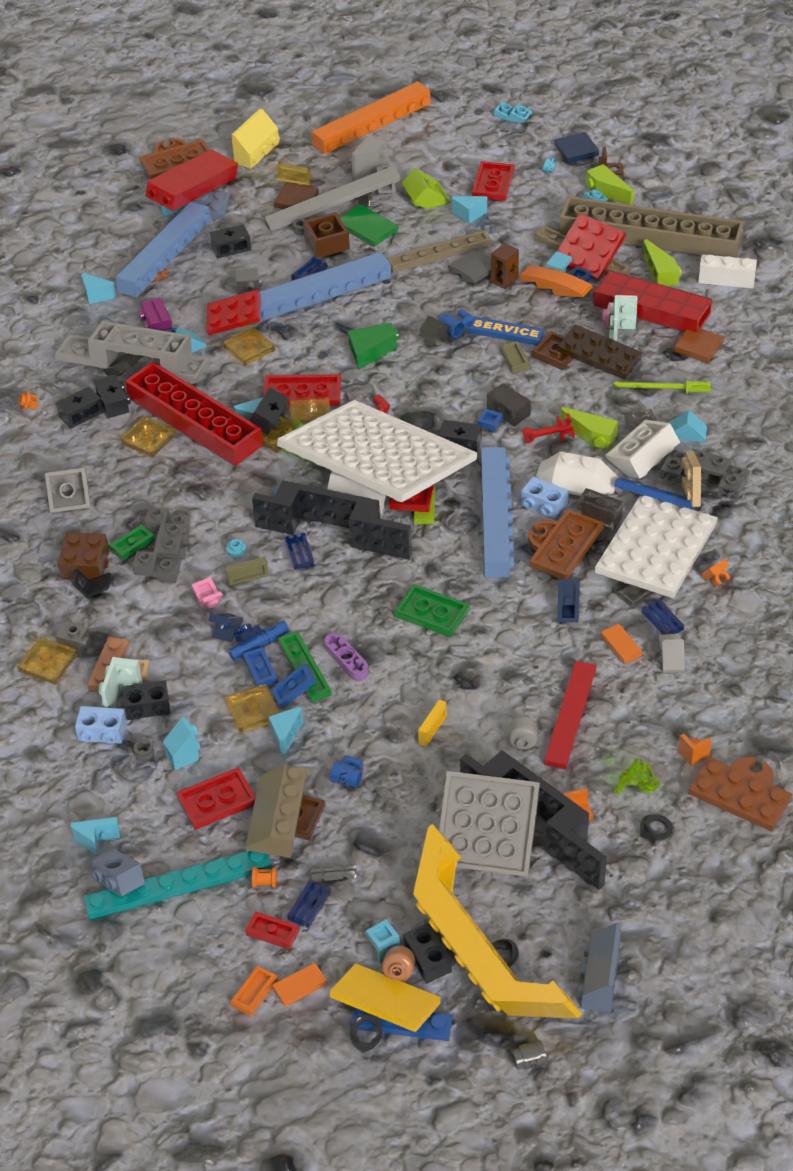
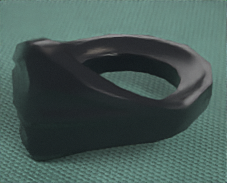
[640,814,673,841]
[491,939,519,968]
[350,1014,383,1053]

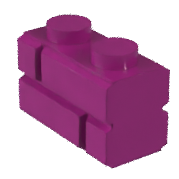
[138,297,173,331]

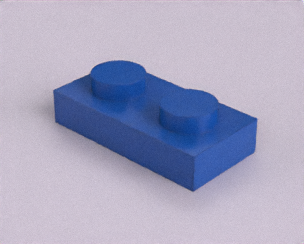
[243,647,278,689]
[271,663,317,708]

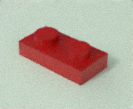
[245,911,300,950]

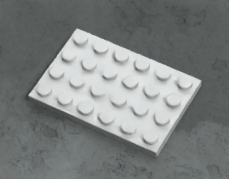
[595,495,718,598]

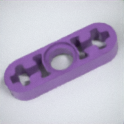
[325,633,368,681]

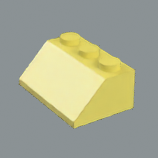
[231,109,280,169]

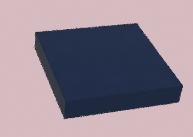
[554,132,599,163]

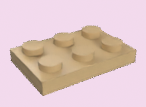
[681,451,701,507]

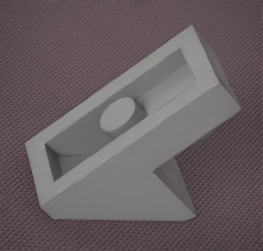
[658,634,685,673]

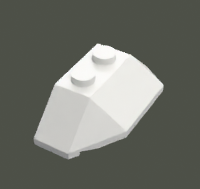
[536,452,619,498]

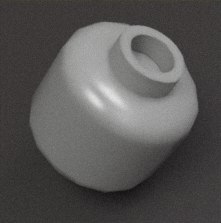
[509,717,538,750]

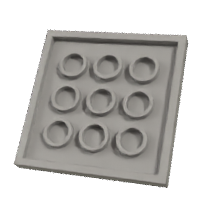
[439,771,540,877]

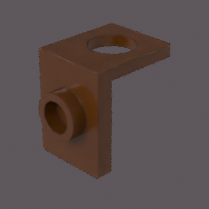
[599,147,624,175]

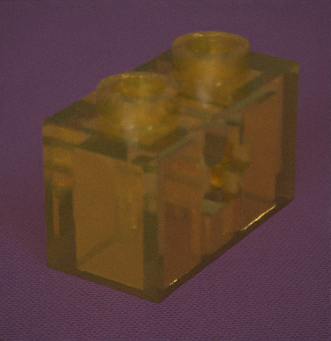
[290,397,330,421]

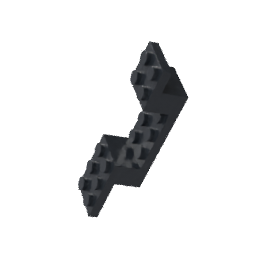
[252,480,412,560]
[460,750,607,890]

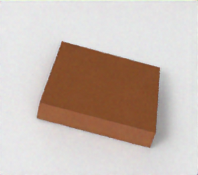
[674,328,725,363]

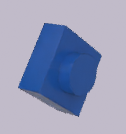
[477,409,503,432]

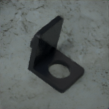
[72,569,111,598]

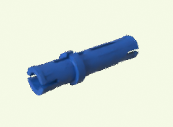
[228,620,290,662]

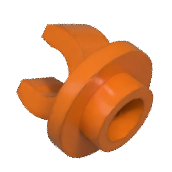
[18,391,39,410]

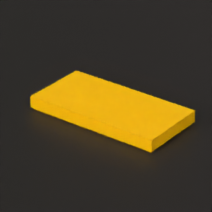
[330,963,441,1032]

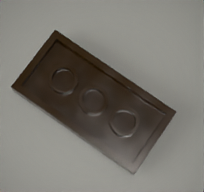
[557,324,642,380]

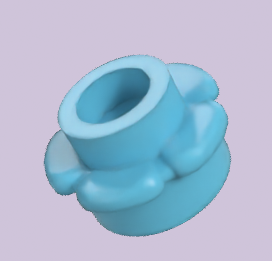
[542,158,556,174]
[226,539,246,558]

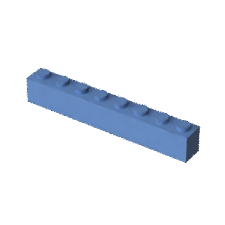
[116,202,211,297]
[260,252,391,321]
[481,447,514,577]

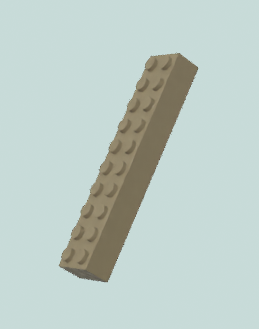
[560,196,744,258]

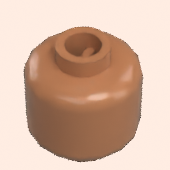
[382,946,415,982]

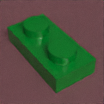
[109,524,155,561]

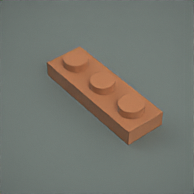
[87,637,130,692]

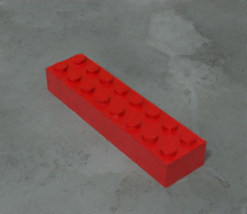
[125,362,263,466]

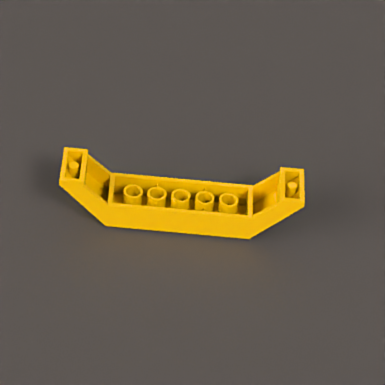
[413,824,583,1018]

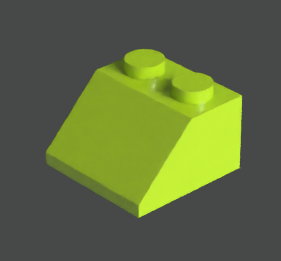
[402,167,451,209]

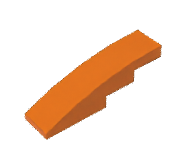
[520,266,593,297]

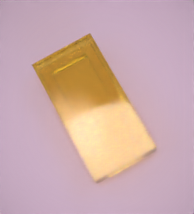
[277,162,312,185]

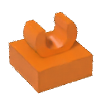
[701,559,730,587]

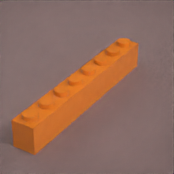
[311,82,431,155]

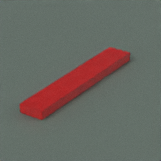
[544,661,597,770]

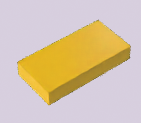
[418,699,447,747]

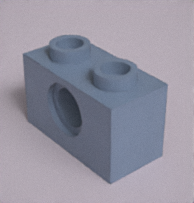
[91,849,145,897]

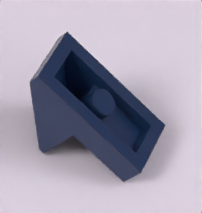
[557,579,580,623]
[208,612,244,642]

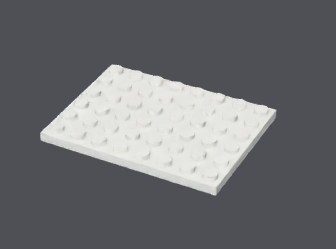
[277,400,477,502]

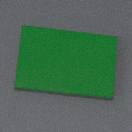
[340,204,398,247]
[394,584,470,638]

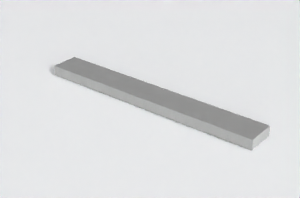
[265,165,401,231]

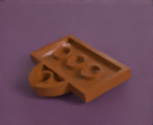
[139,138,210,180]
[528,509,604,579]
[688,757,793,832]

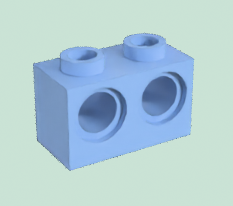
[521,476,569,519]
[75,706,127,744]

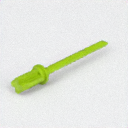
[613,379,711,394]

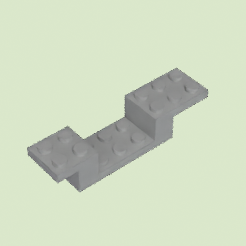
[55,321,210,384]

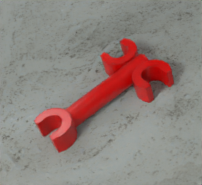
[522,413,575,443]

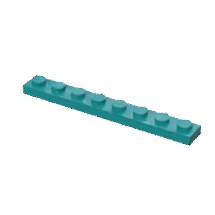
[83,851,272,920]

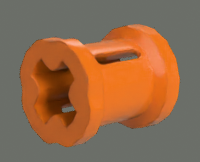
[252,867,278,888]

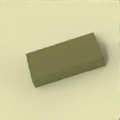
[500,341,530,373]
[225,556,269,586]

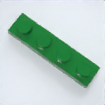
[278,631,332,703]

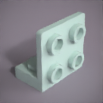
[609,295,637,341]
[99,657,143,708]

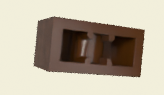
[491,243,519,289]

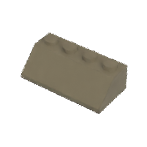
[245,765,307,858]

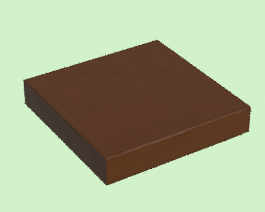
[274,182,319,209]
[531,331,574,370]
[295,795,326,841]

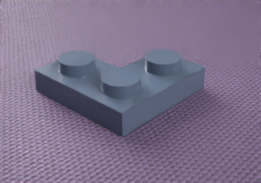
[193,192,231,220]

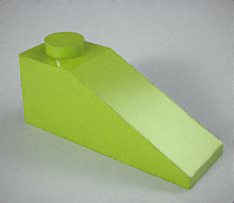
[585,164,634,205]
[643,239,682,286]
[561,407,618,450]

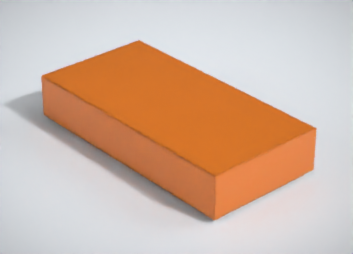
[601,624,642,664]
[272,963,327,1007]
[230,965,278,1016]

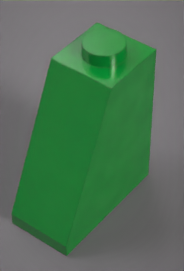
[348,322,399,369]

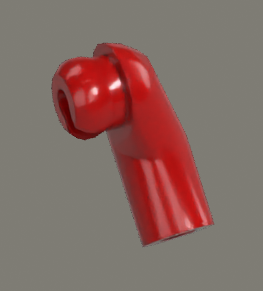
[373,394,390,414]

